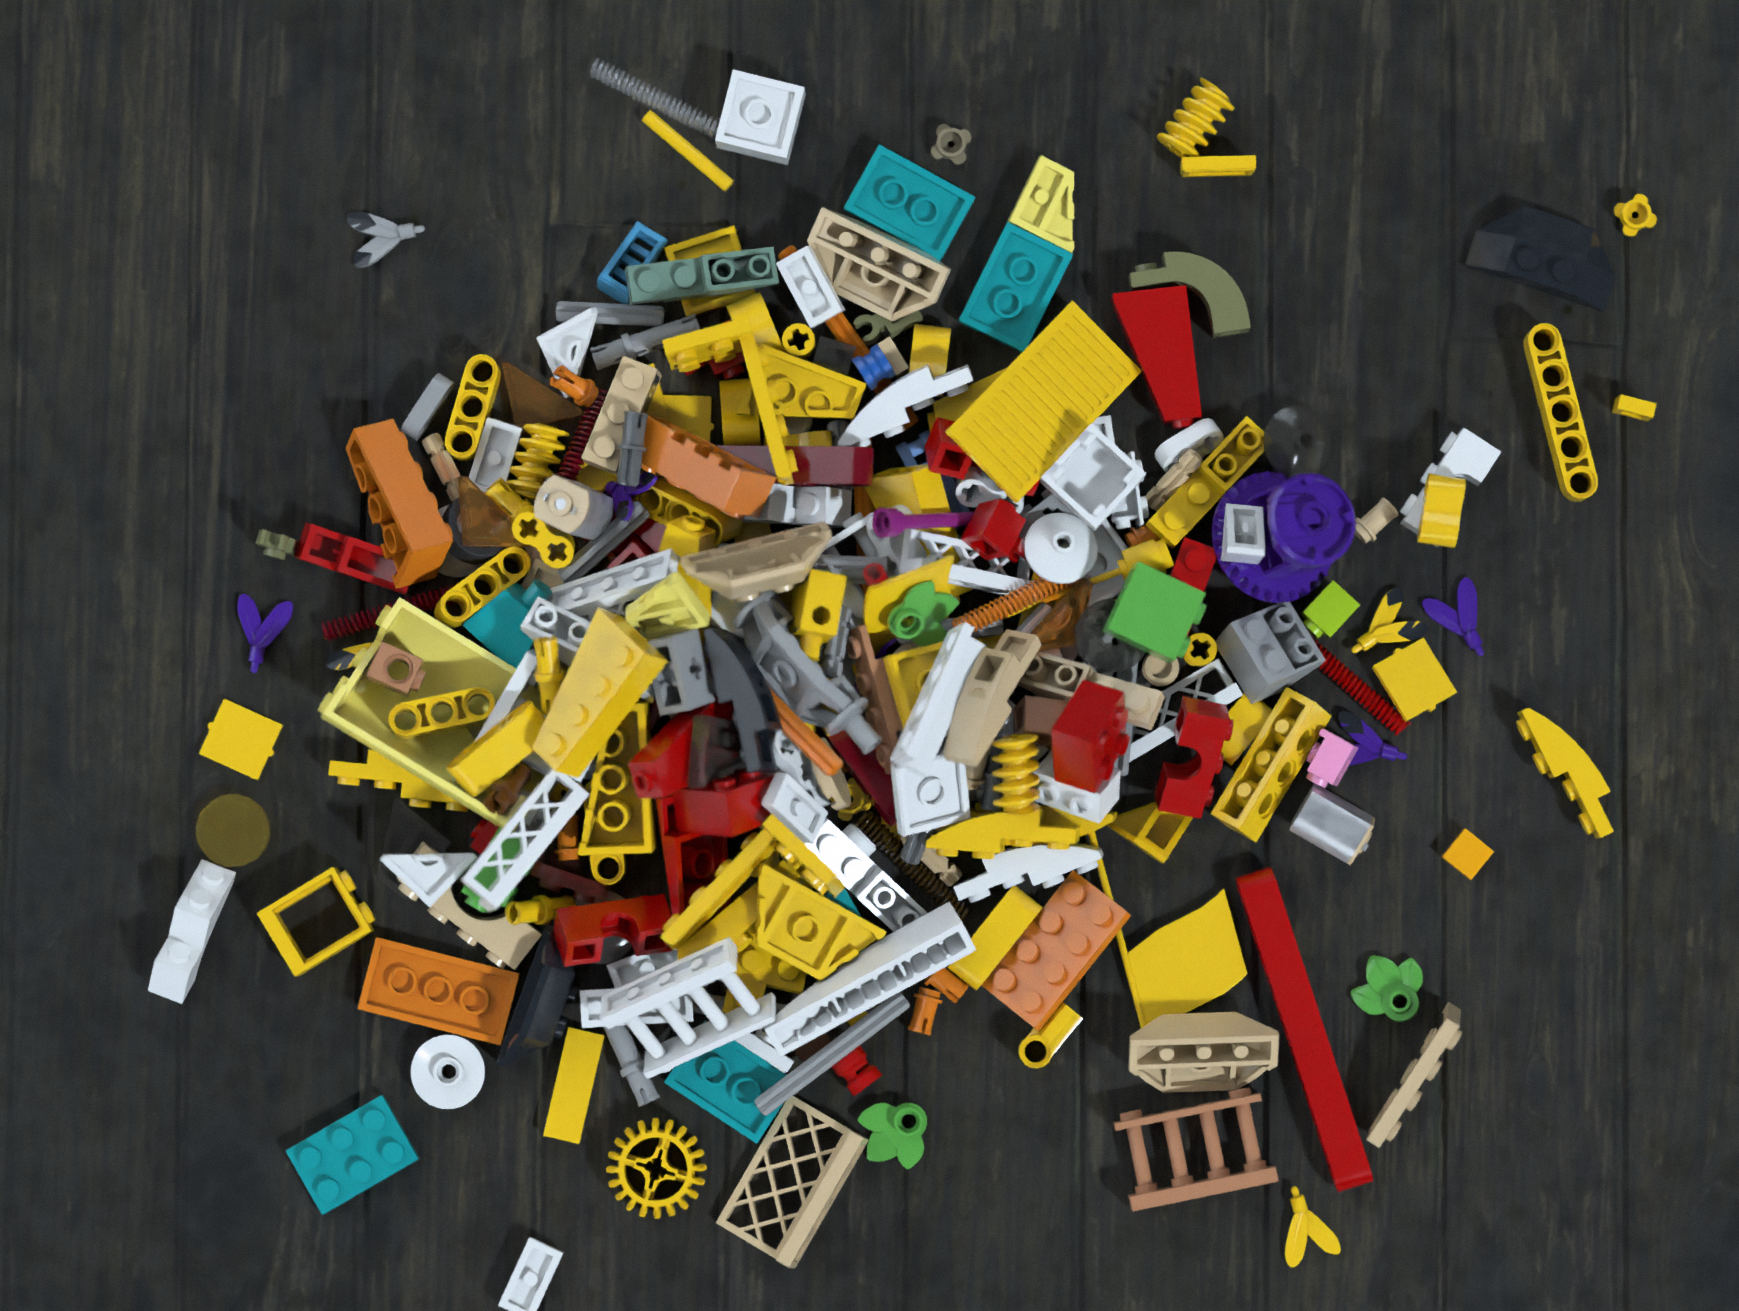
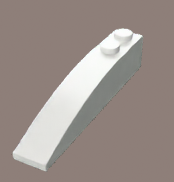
[763,901,976,1057]

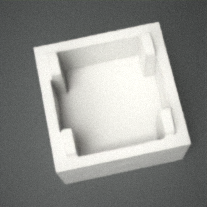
[715,70,805,165]
[1040,423,1147,532]

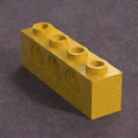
[1211,687,1332,842]

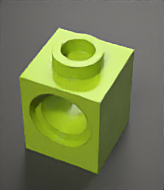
[1300,580,1360,639]

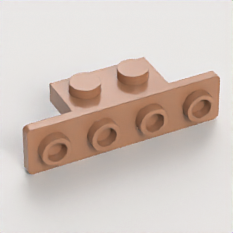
[846,624,903,775]

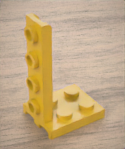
[662,317,798,485]
[660,814,845,950]

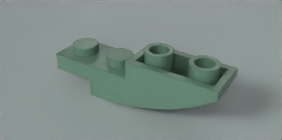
[625,247,779,305]

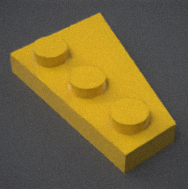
[737,345,867,419]

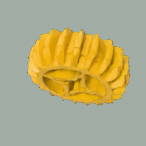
[606,1118,707,1219]

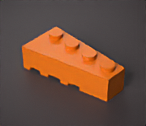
[641,414,777,520]
[346,419,453,589]

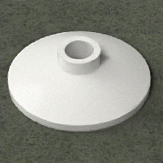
[1024,513,1098,584]
[411,1035,485,1109]

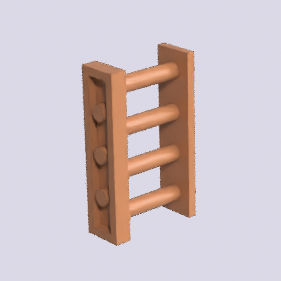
[1113,1087,1279,1211]

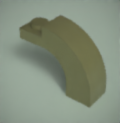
[1128,252,1251,338]

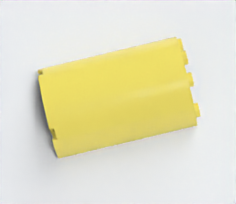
[317,597,547,833]

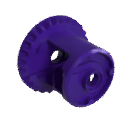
[1212,471,1356,603]

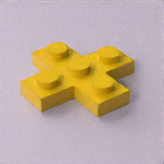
[722,933,807,1014]

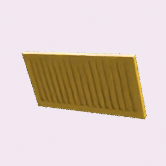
[945,300,1142,503]

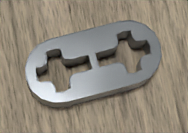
[401,373,454,441]

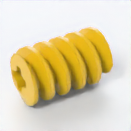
[1157,77,1235,158]
[505,423,570,501]
[991,734,1040,815]

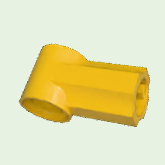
[1018,1002,1083,1068]

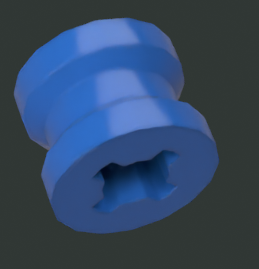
[852,344,896,390]

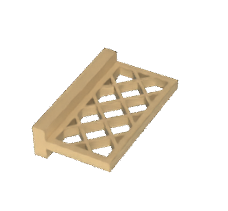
[716,1096,869,1268]

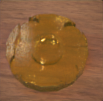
[196,794,270,867]

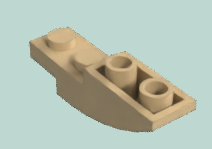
[944,629,1042,767]
[1017,651,1165,730]

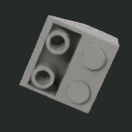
[1215,602,1326,704]

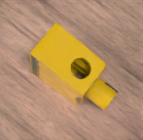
[788,569,847,661]

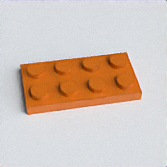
[981,870,1131,1031]
[357,937,520,1046]

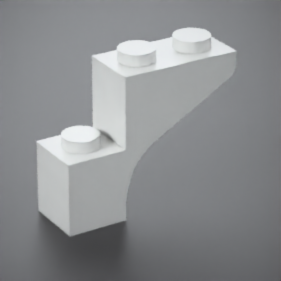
[742,483,852,528]
[148,859,236,1004]

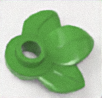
[888,581,959,646]
[1351,955,1423,1022]
[858,1103,927,1169]

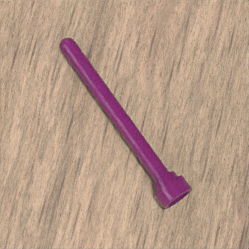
[872,507,975,538]

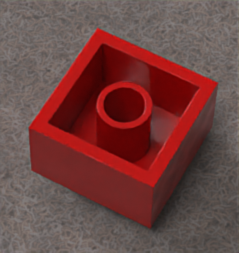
[1051,679,1130,794]
[672,766,775,837]

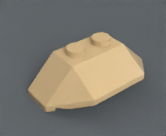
[807,207,951,321]
[679,521,832,602]
[1129,1012,1279,1093]

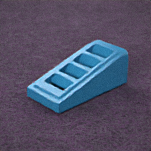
[597,221,668,304]

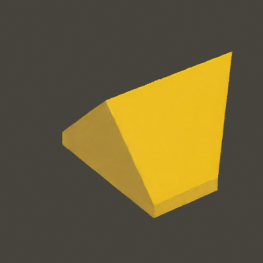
[1106,802,1193,864]

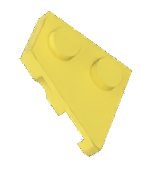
[1007,155,1074,253]
[625,572,710,639]

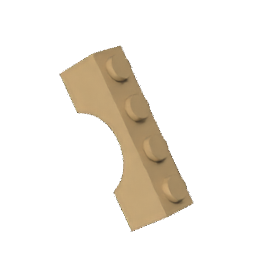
[396,841,542,970]

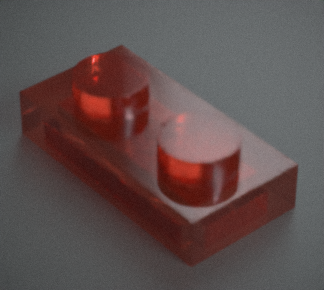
[531,861,611,904]

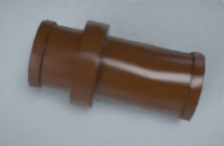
[484,763,532,815]

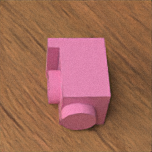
[1306,728,1359,788]

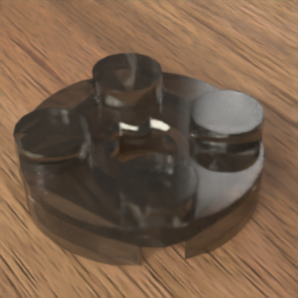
[1074,599,1145,673]

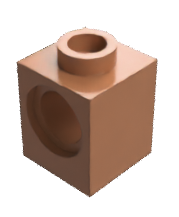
[367,641,427,697]
[1013,695,1068,747]

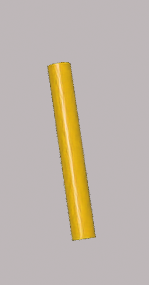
[641,110,734,192]

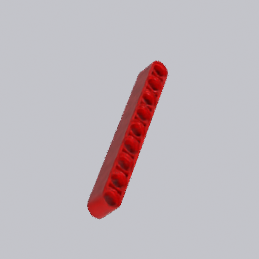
[1235,867,1373,1193]

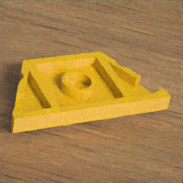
[754,862,886,981]

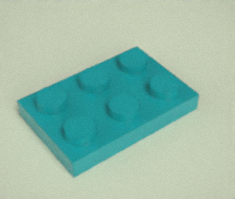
[844,144,975,262]
[958,222,1073,353]
[664,1020,787,1144]
[286,1095,420,1215]

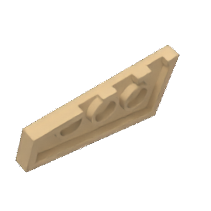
[1367,1002,1462,1148]

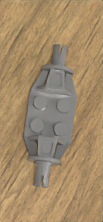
[732,590,883,754]

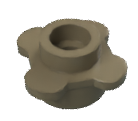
[931,124,971,165]

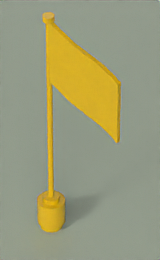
[851,539,1174,677]
[1049,747,1247,1028]

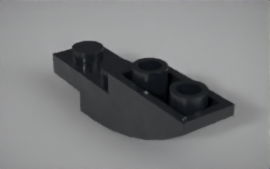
[704,628,783,773]

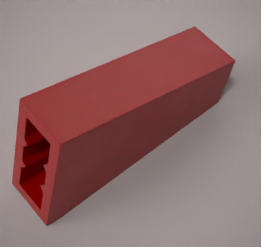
[1111,285,1202,429]
[628,683,742,798]

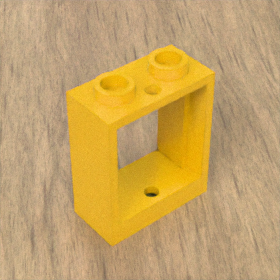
[257,867,376,977]

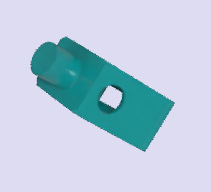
[463,579,552,669]

